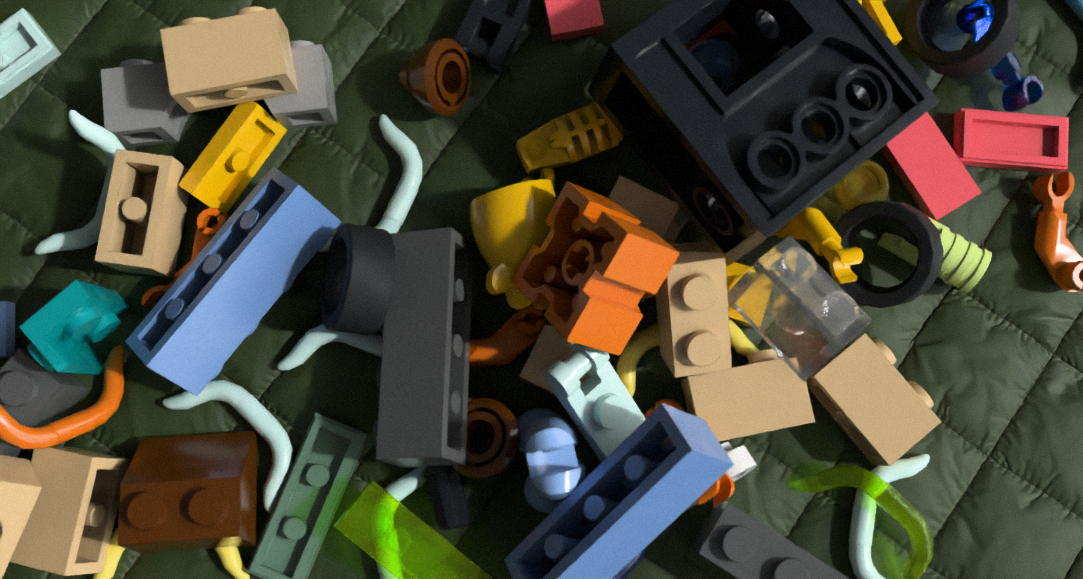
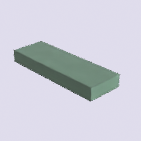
[246,413,369,579]

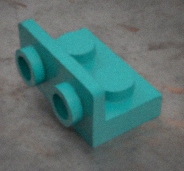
[19,280,130,375]

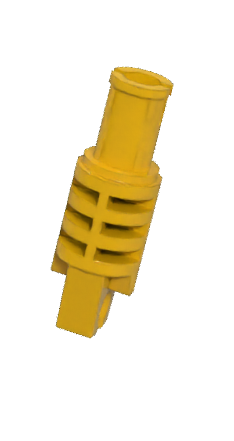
[516,102,623,174]

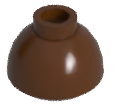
[399,38,472,116]
[453,398,521,479]

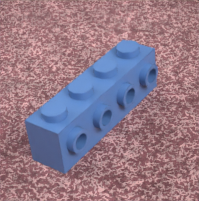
[125,167,342,396]
[504,403,734,579]

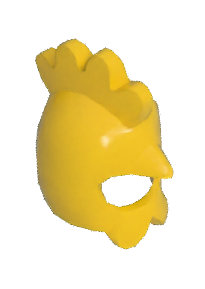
[470,167,556,311]

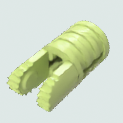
[878,202,992,294]

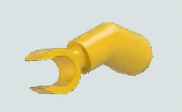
[770,207,863,284]

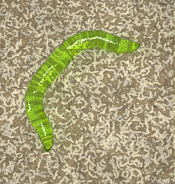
[793,465,933,579]

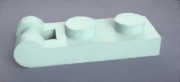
[543,343,645,463]

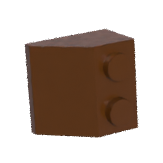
[117,431,257,553]

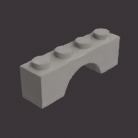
[101,40,337,148]

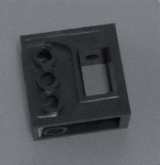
[587,0,940,266]

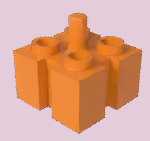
[512,181,680,356]

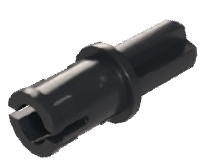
[420,466,470,531]

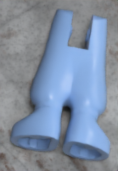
[517,408,586,513]

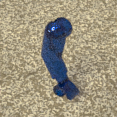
[956,0,1044,112]

